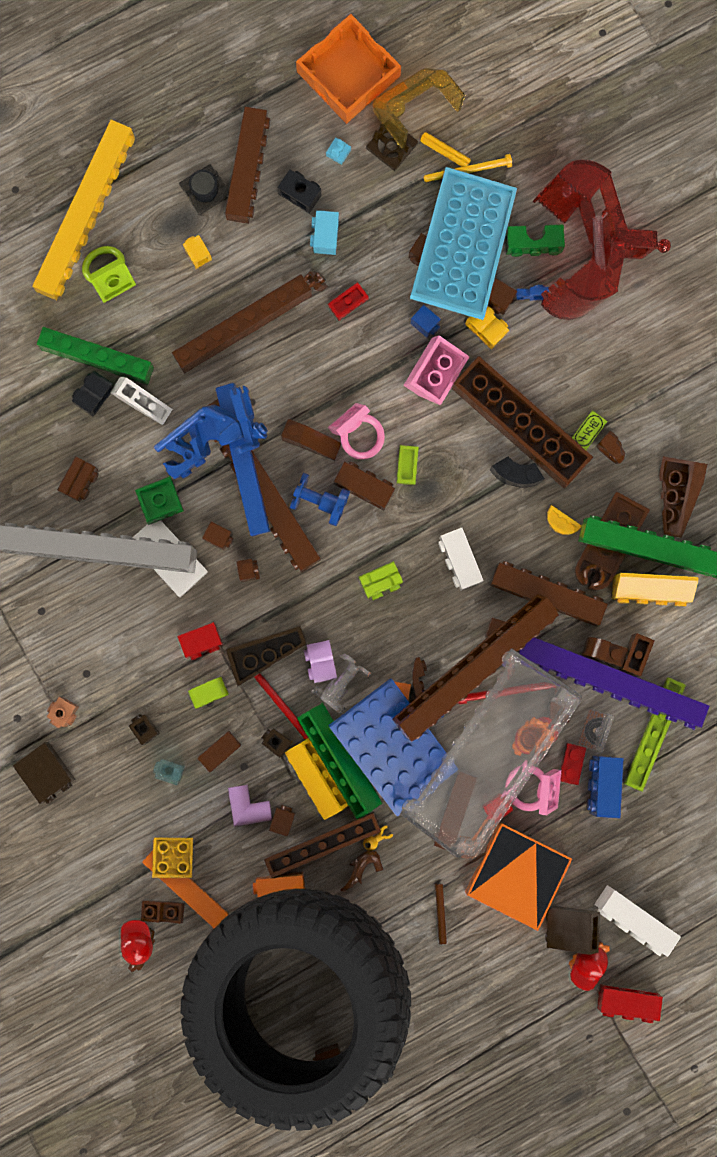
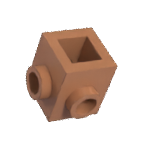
[47,697,79,728]

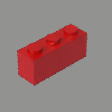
[597,984,663,1023]

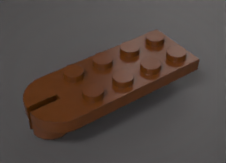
[575,492,650,590]

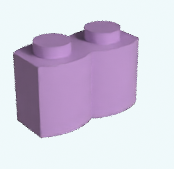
[304,640,337,683]

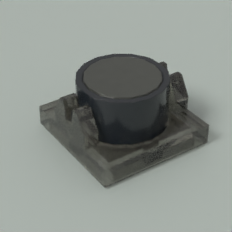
[179,164,229,215]

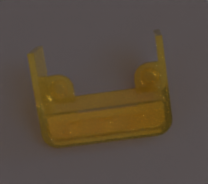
[373,68,465,148]

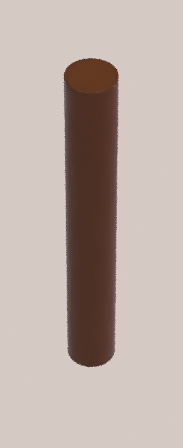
[435,884,447,944]

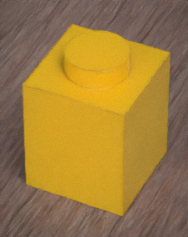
[183,235,212,269]

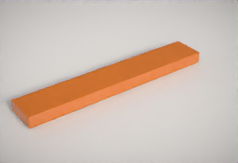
[142,850,229,928]

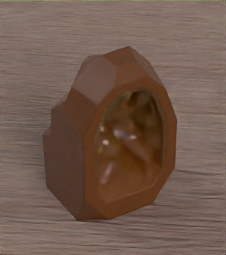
[596,431,625,464]

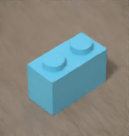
[310,210,339,255]

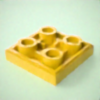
[152,838,193,878]

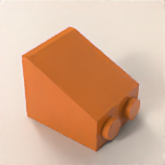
[253,871,305,897]

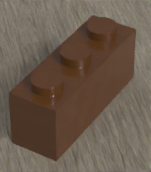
[334,461,395,511]

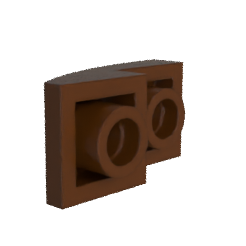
[412,657,427,699]
[197,731,241,772]
[141,900,185,924]

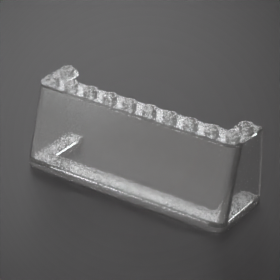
[400,648,582,859]

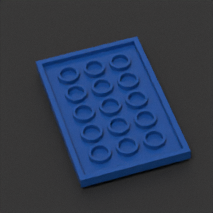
[328,678,459,817]

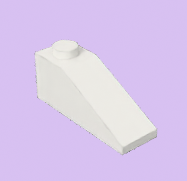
[110,377,173,425]

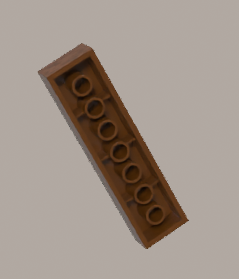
[452,356,593,489]

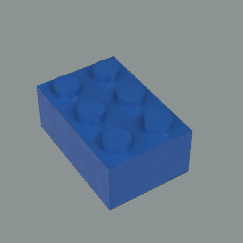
[587,756,623,818]

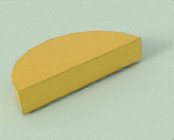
[547,505,582,535]

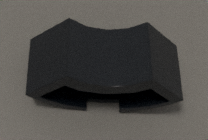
[490,456,545,488]

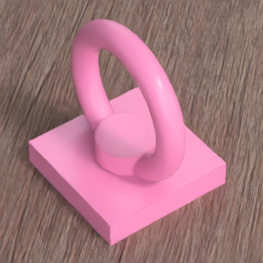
[328,403,385,460]
[505,765,561,815]

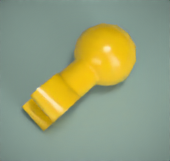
[363,825,393,851]

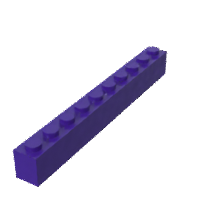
[517,638,710,730]

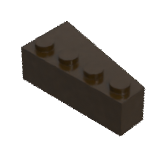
[226,625,306,687]

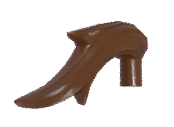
[340,851,383,891]

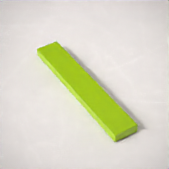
[623,677,686,792]

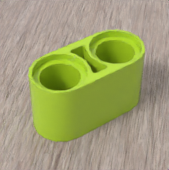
[188,676,229,709]

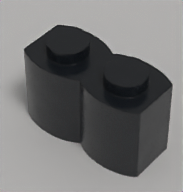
[72,371,114,417]

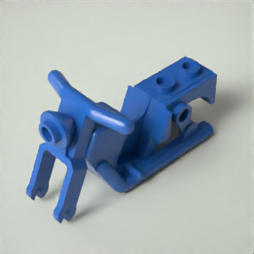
[154,386,268,479]

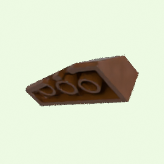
[659,456,708,538]

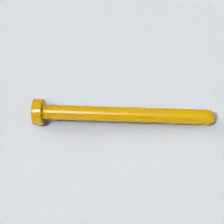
[423,154,512,182]

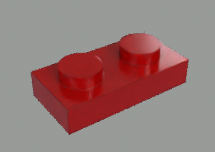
[328,282,369,321]
[560,743,586,785]

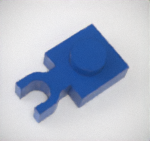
[517,285,549,301]

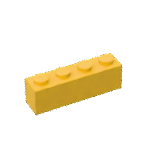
[284,738,348,820]

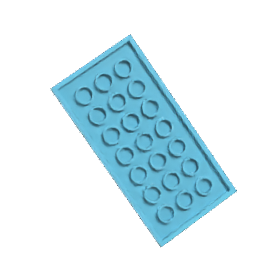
[410,167,517,320]

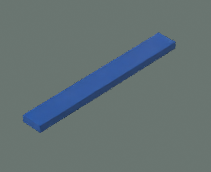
[216,383,271,537]

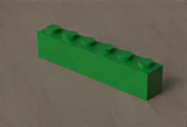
[37,327,154,385]
[297,703,383,819]

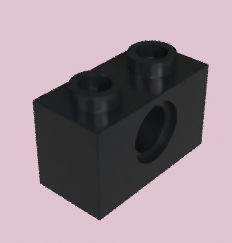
[277,169,322,214]

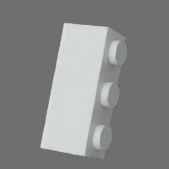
[438,528,484,591]

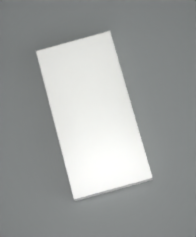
[133,520,208,598]

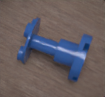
[290,473,350,526]

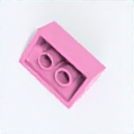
[404,335,469,405]

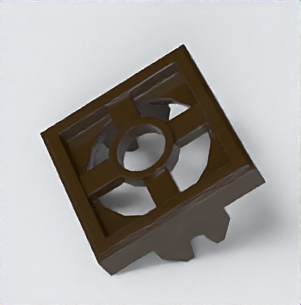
[366,119,418,171]

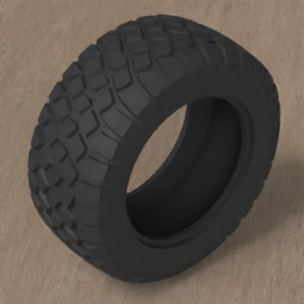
[180,889,411,1131]

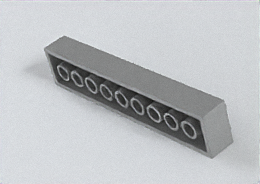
[0,523,197,573]

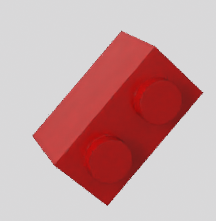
[177,622,223,660]

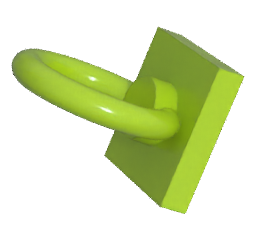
[82,246,136,303]

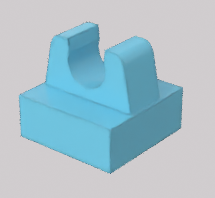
[326,137,351,165]

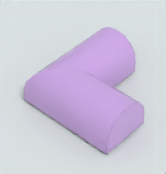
[228,785,273,827]

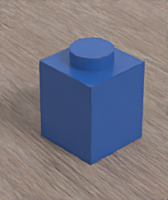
[410,305,441,338]

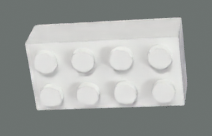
[594,885,681,957]

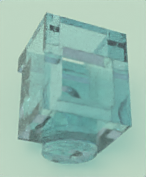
[153,759,185,785]

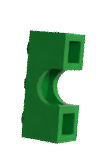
[505,225,565,257]

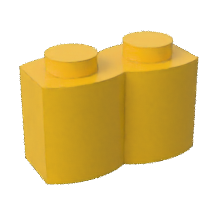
[465,306,509,349]

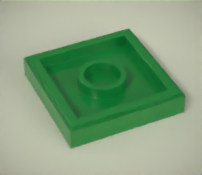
[135,476,184,525]

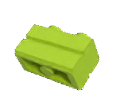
[358,561,403,600]

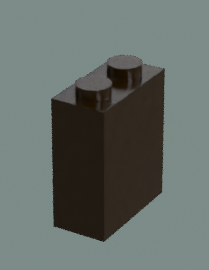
[13,742,76,804]
[545,906,600,955]

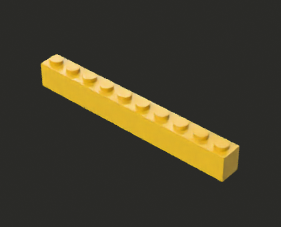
[32,120,135,301]

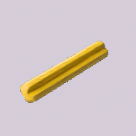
[420,132,471,167]

